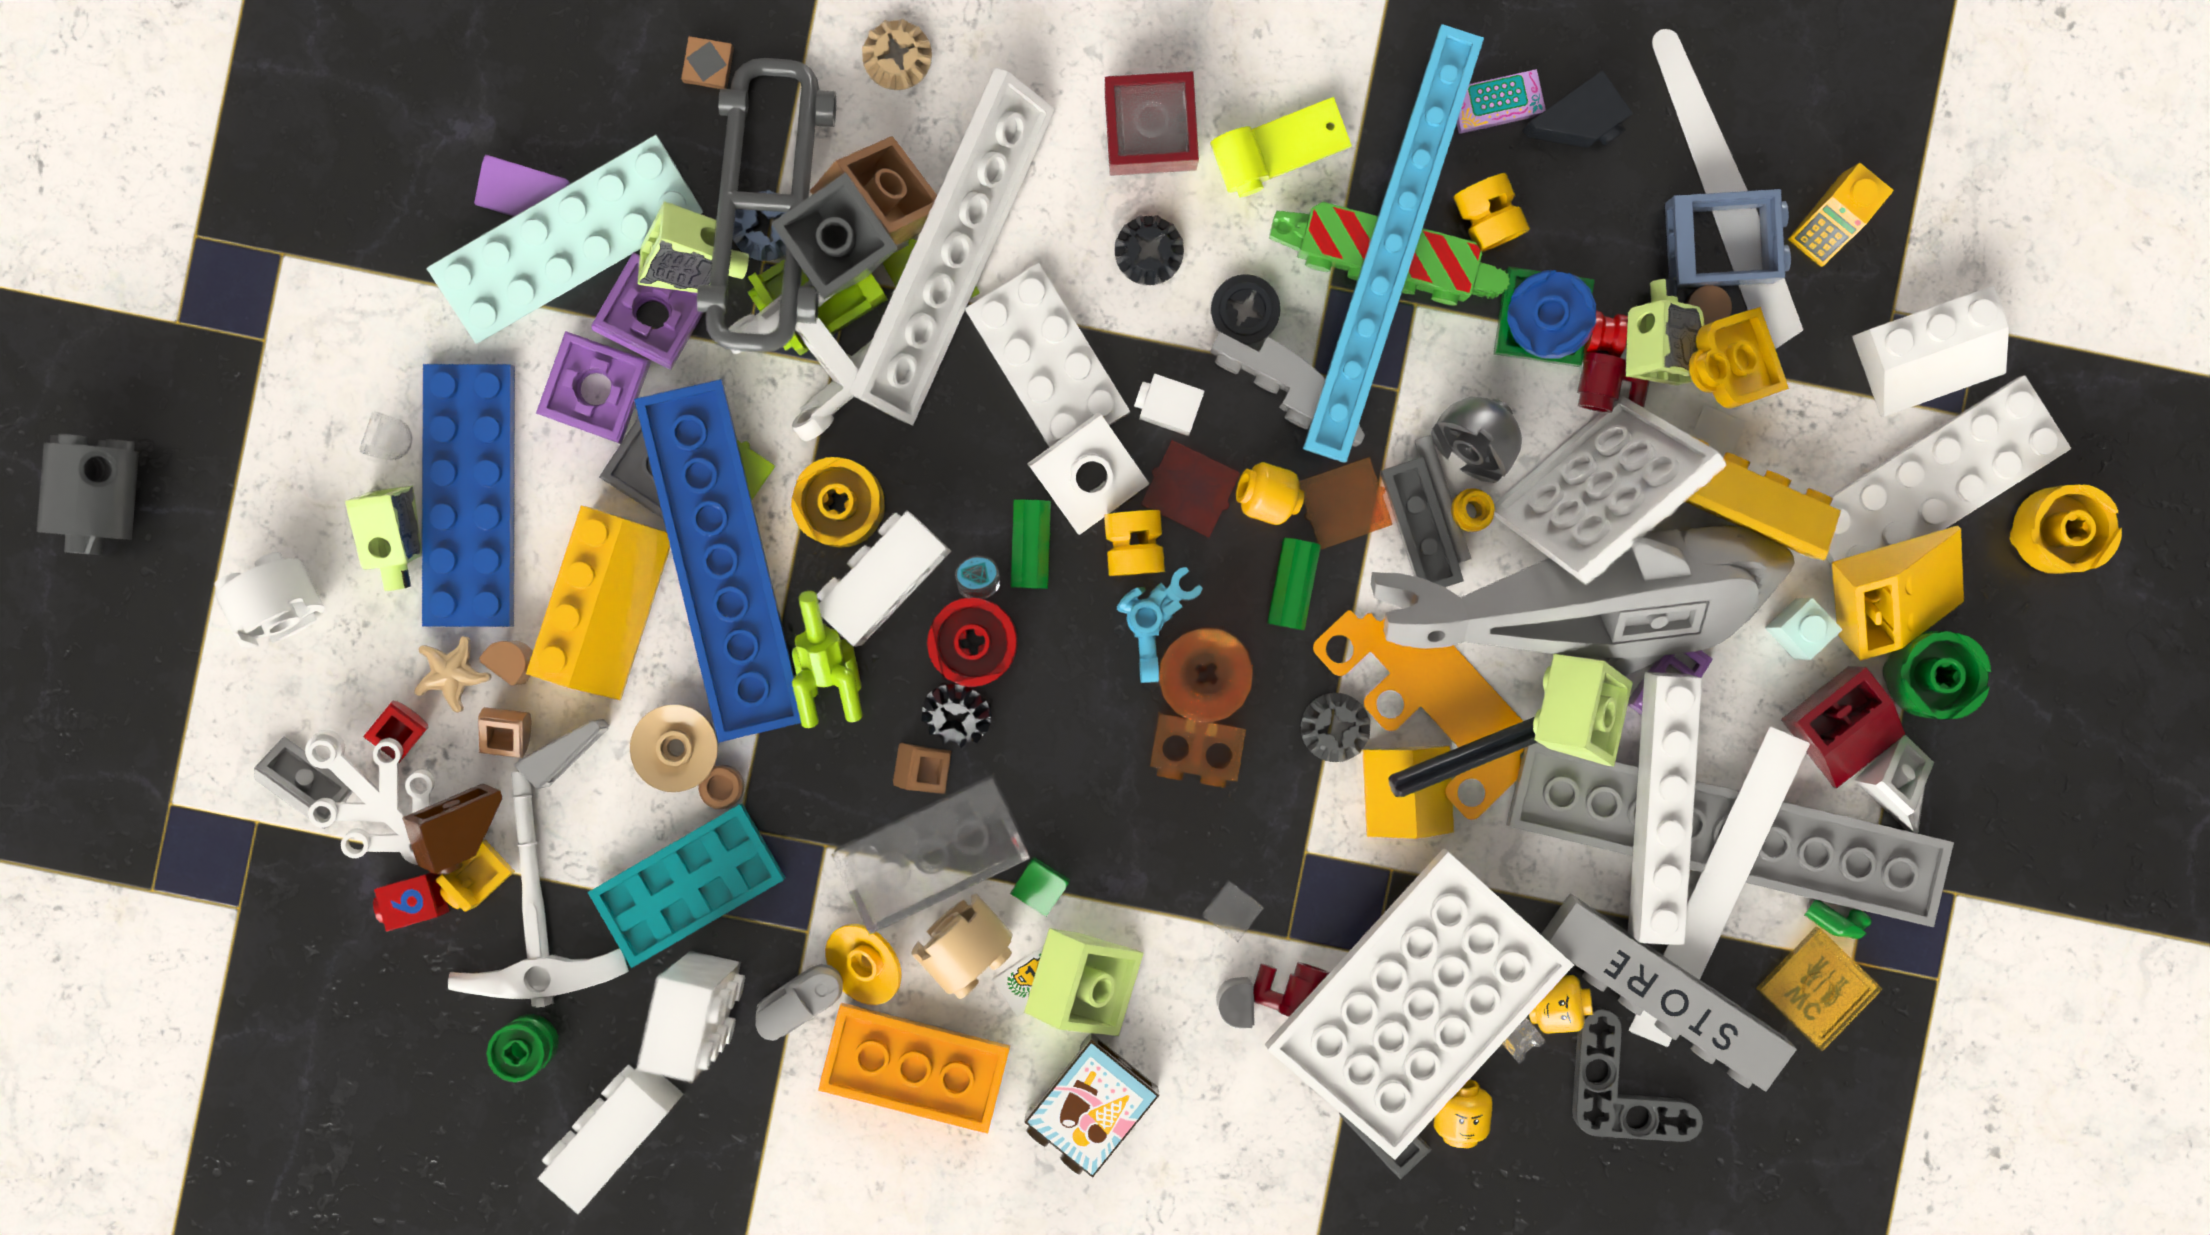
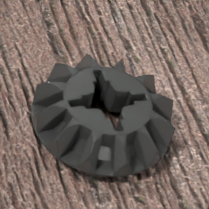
[1301,693,1371,762]

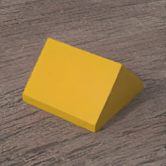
[1362,745,1454,839]

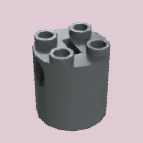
[37,434,139,555]

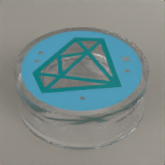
[955,556,1000,599]

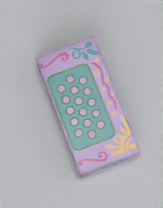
[1457,69,1546,134]

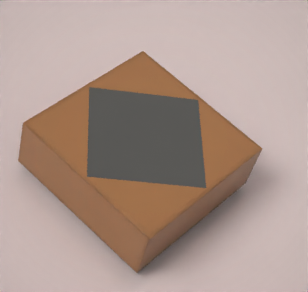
[681,36,734,89]

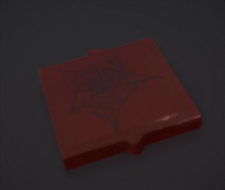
[1141,440,1240,538]

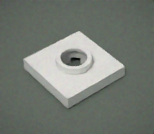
[1027,412,1149,535]

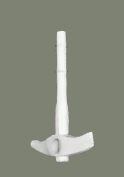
[448,771,629,1008]

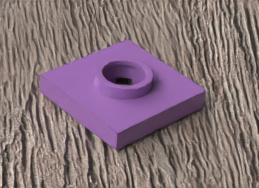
[591,252,704,370]
[536,331,651,444]

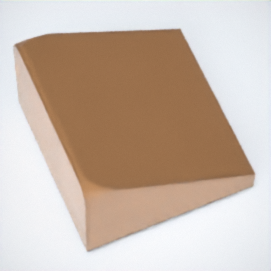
[893,743,952,794]

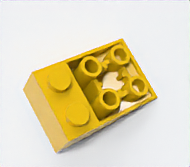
[1832,525,1964,661]

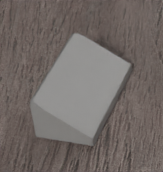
[254,737,353,829]

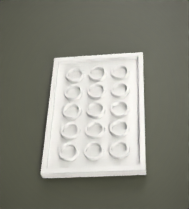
[1265,848,1574,1159]

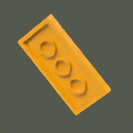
[818,1003,1010,1134]

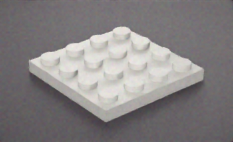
[1494,395,1726,584]

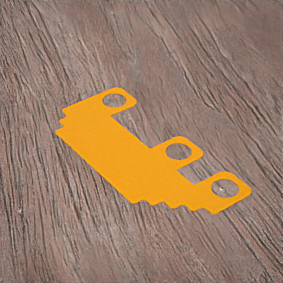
[1313,610,1524,820]

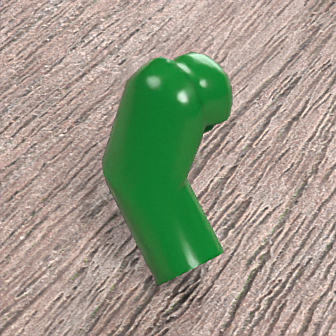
[1804,899,1872,939]

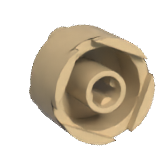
[911,894,1013,999]

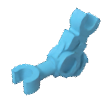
[1117,567,1203,683]

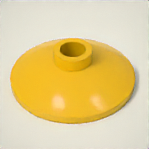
[825,924,901,1005]

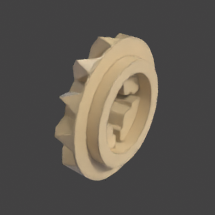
[862,18,932,90]

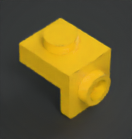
[436,839,515,912]

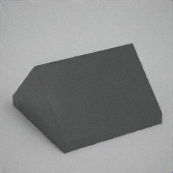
[771,172,898,300]

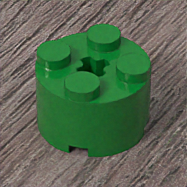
[1882,631,1991,720]

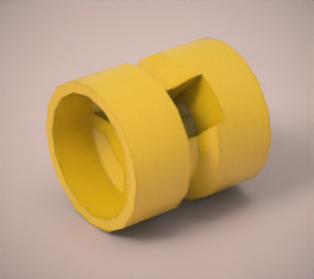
[1453,173,1530,252]
[1104,510,1165,576]

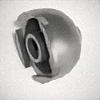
[1431,397,1522,483]

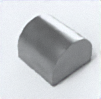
[1216,977,1255,1028]

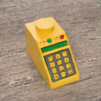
[1788,163,1894,267]

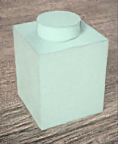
[1765,598,1843,660]

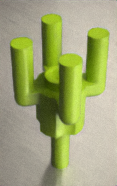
[792,591,863,728]

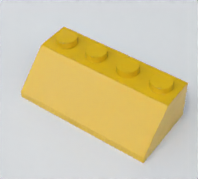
[1684,436,1841,560]
[526,505,671,700]

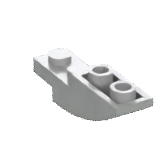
[1210,332,1365,447]

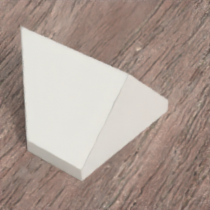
[1855,735,1934,834]

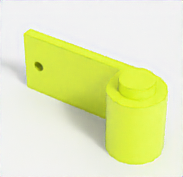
[1210,97,1352,198]

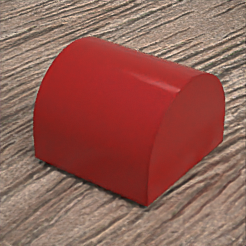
[363,700,428,763]

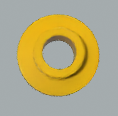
[1451,488,1495,532]

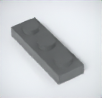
[1380,457,1464,587]

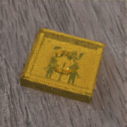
[1756,927,1882,1051]

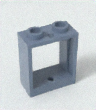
[1665,189,1791,289]

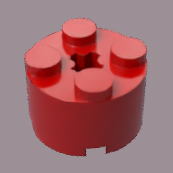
[927,598,1018,687]

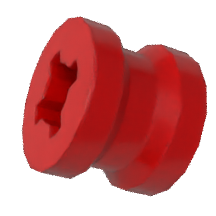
[1584,311,1628,357]

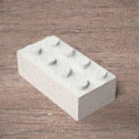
[637,951,745,1081]

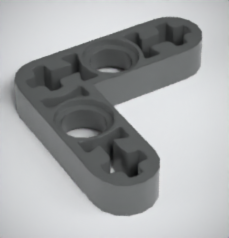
[1572,1006,1703,1142]

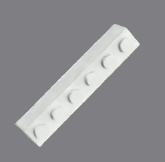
[1628,672,1702,945]

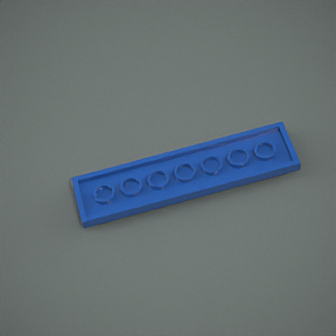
[634,379,801,743]

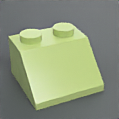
[1533,654,1633,767]
[1024,928,1144,1036]

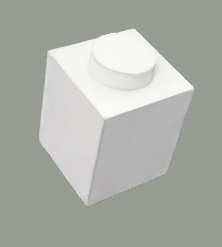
[1134,374,1204,436]

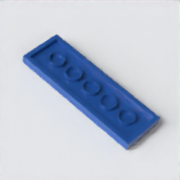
[422,364,515,627]

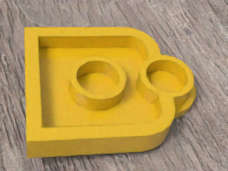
[1689,306,1789,408]

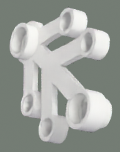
[305,730,435,865]

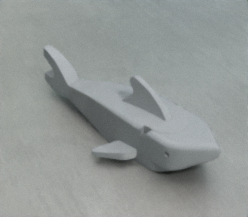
[1370,526,1795,676]

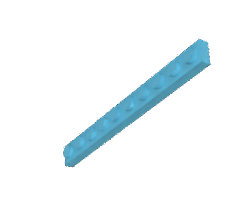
[1303,24,1484,463]

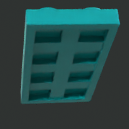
[588,803,786,968]

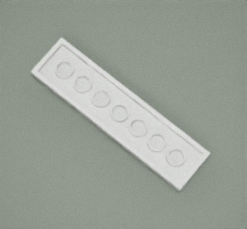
[849,68,1055,426]

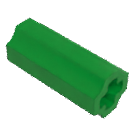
[1011,500,1051,589]
[1267,538,1321,630]

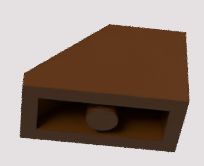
[402,783,503,875]

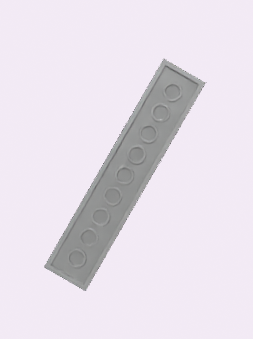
[1506,743,1954,927]

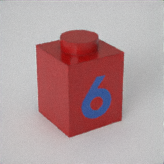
[373,872,450,932]

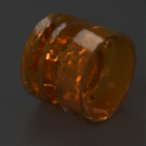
[1159,627,1253,723]

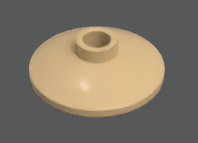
[630,705,718,792]

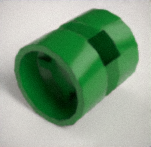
[486,1014,559,1082]

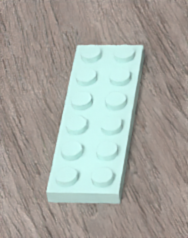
[426,134,703,344]

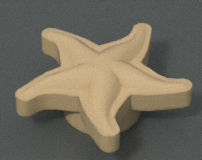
[414,636,492,713]

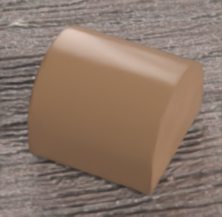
[479,641,533,686]
[478,707,531,758]

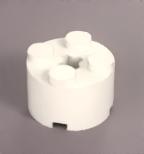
[214,552,325,648]

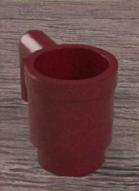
[1577,352,1650,413]
[1253,962,1330,1017]

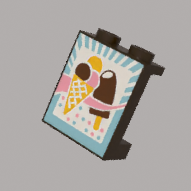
[1024,1033,1160,1178]

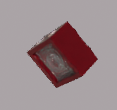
[1104,71,1199,176]

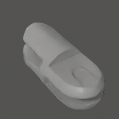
[756,964,843,1041]

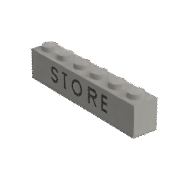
[1541,893,1797,1092]

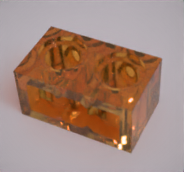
[1149,713,1246,787]

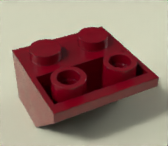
[1781,666,1905,788]

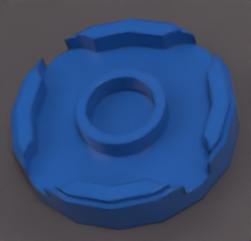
[1507,270,1597,359]

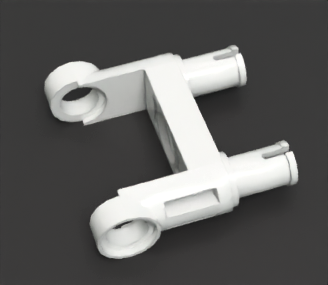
[728,280,873,441]

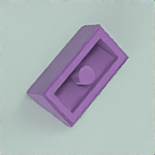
[474,155,570,217]

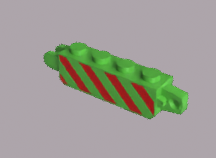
[1269,202,1510,305]

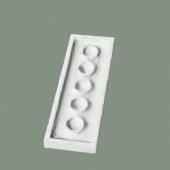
[1826,375,2071,565]

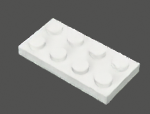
[965,263,1130,447]

